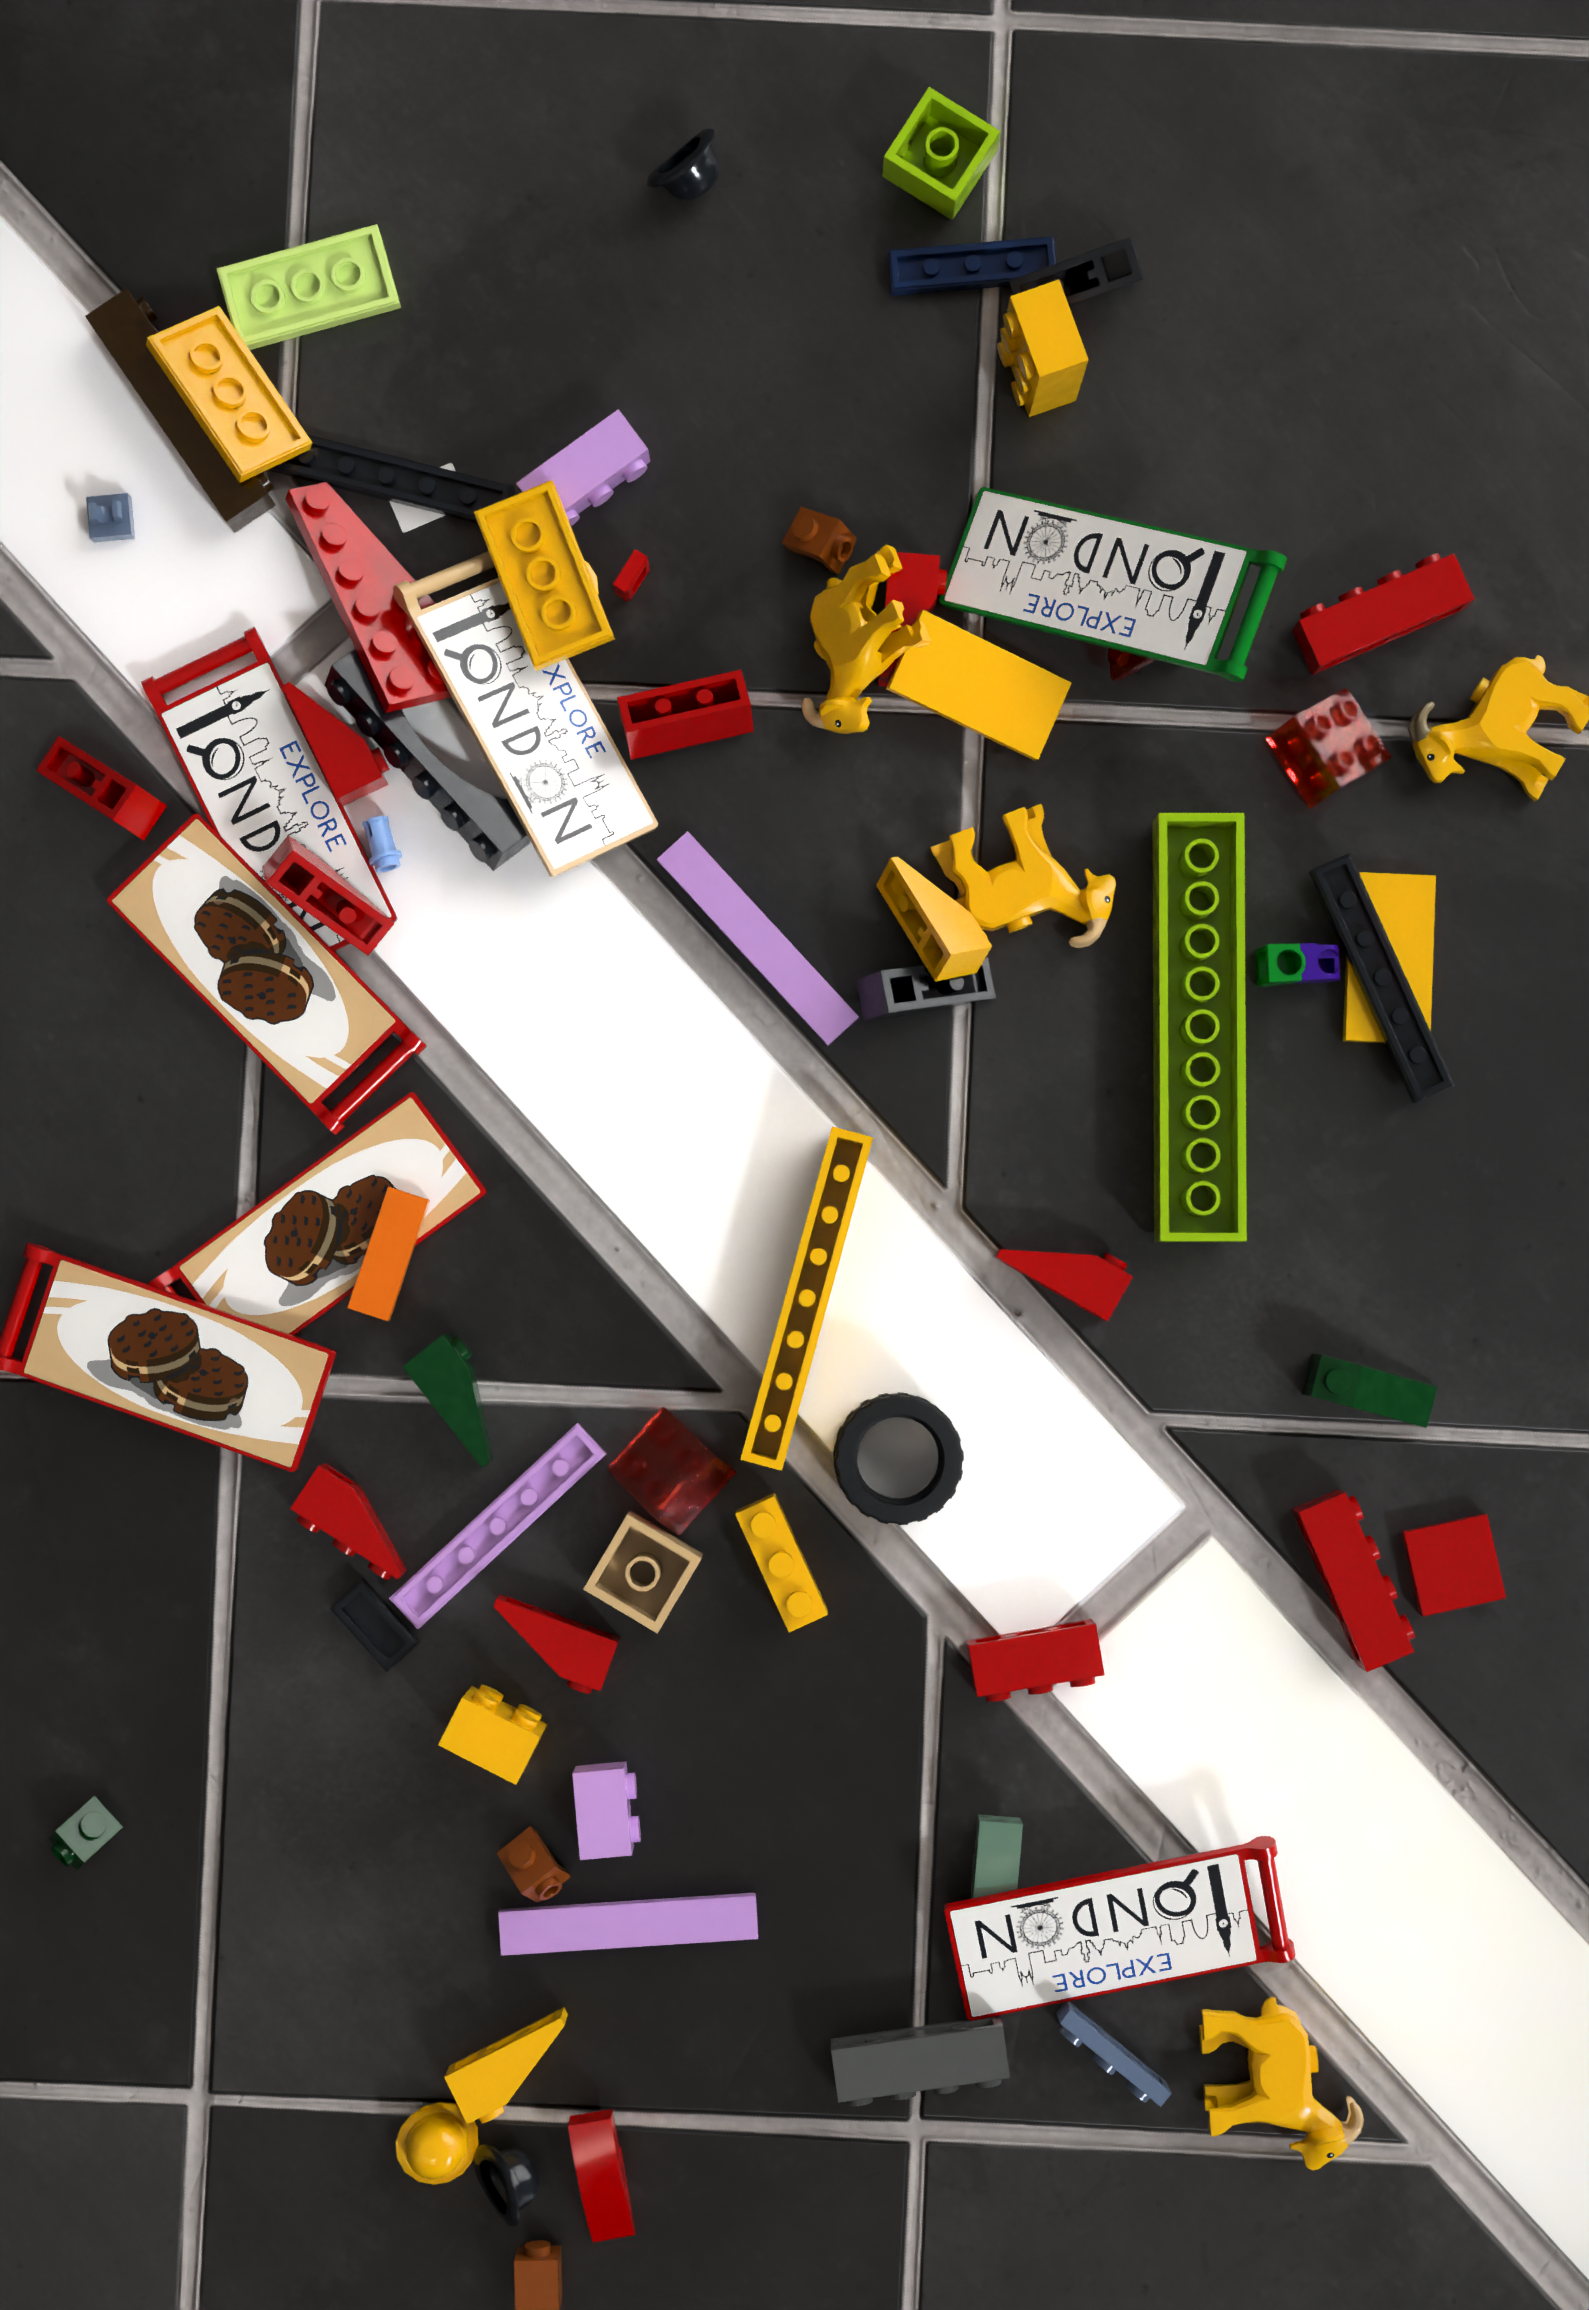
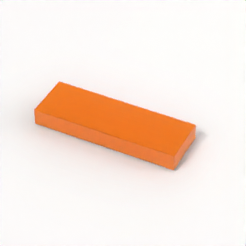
[347,1186,430,1321]

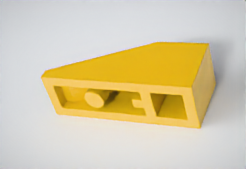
[876,856,992,982]
[444,2007,568,2124]

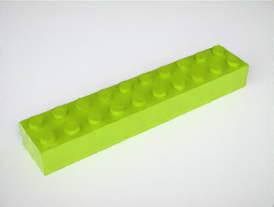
[1152,813,1247,1242]

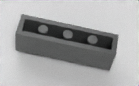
[830,2015,1010,2106]

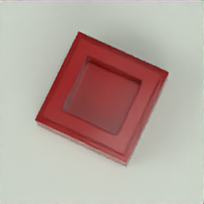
[613,549,650,602]

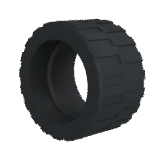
[833,1392,964,1525]

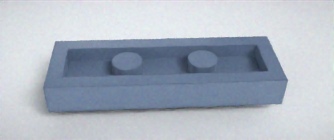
[1056,2001,1172,2107]

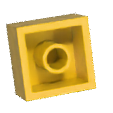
[438,1684,548,1785]

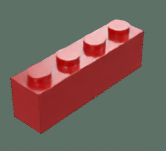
[1292,553,1475,675]
[1291,1489,1415,1672]

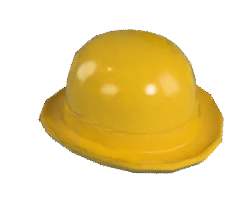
[395,2101,479,2185]

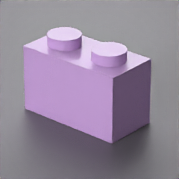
[572,1761,641,1860]

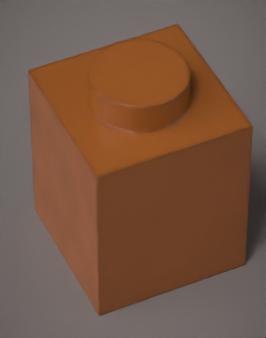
[514,2240,562,2310]

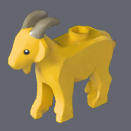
[1408,655,1589,802]

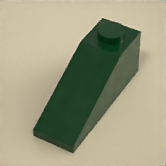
[402,1334,493,1468]
[1302,1354,1437,1428]

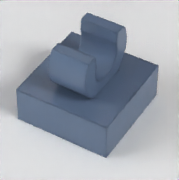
[86,493,135,543]

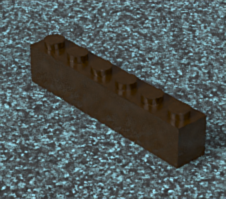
[85,288,276,533]

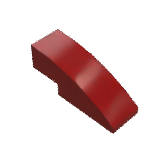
[568,2109,636,2242]

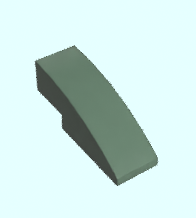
[970,1814,1023,1899]

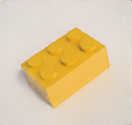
[997,279,1089,417]

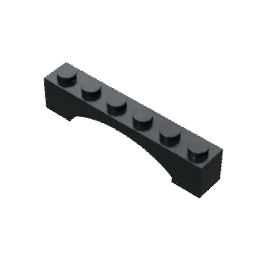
[324,649,531,871]

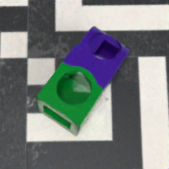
[1256,943,1340,987]

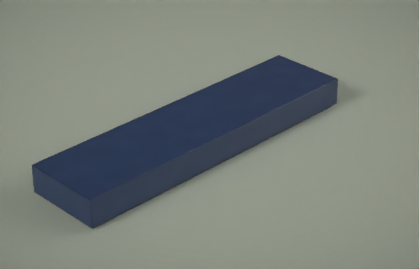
[888,236,1057,296]

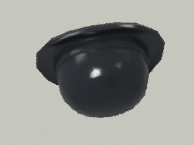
[647,129,719,201]
[473,2144,540,2227]

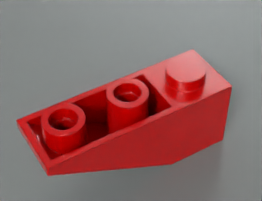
[290,1463,407,1580]

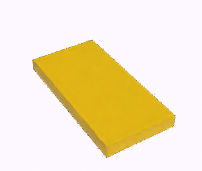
[146,306,313,483]
[474,480,615,671]
[886,610,1072,761]
[1343,872,1436,1043]

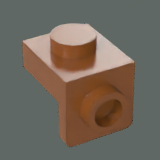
[782,507,857,574]
[496,1826,570,1902]

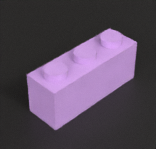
[516,409,651,526]

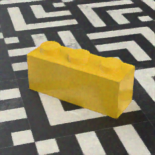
[735,1493,828,1633]

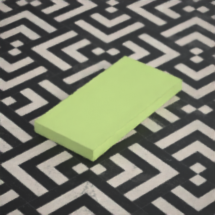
[217,224,401,350]

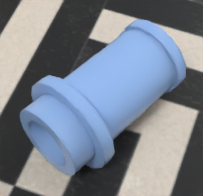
[362,816,402,873]

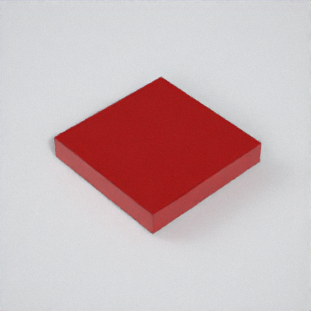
[1401,1513,1506,1616]

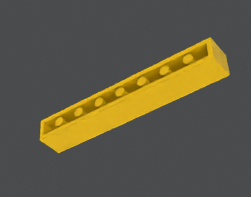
[740,1126,873,1471]

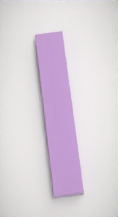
[657,831,859,1046]
[389,1423,607,1629]
[498,1893,759,1956]

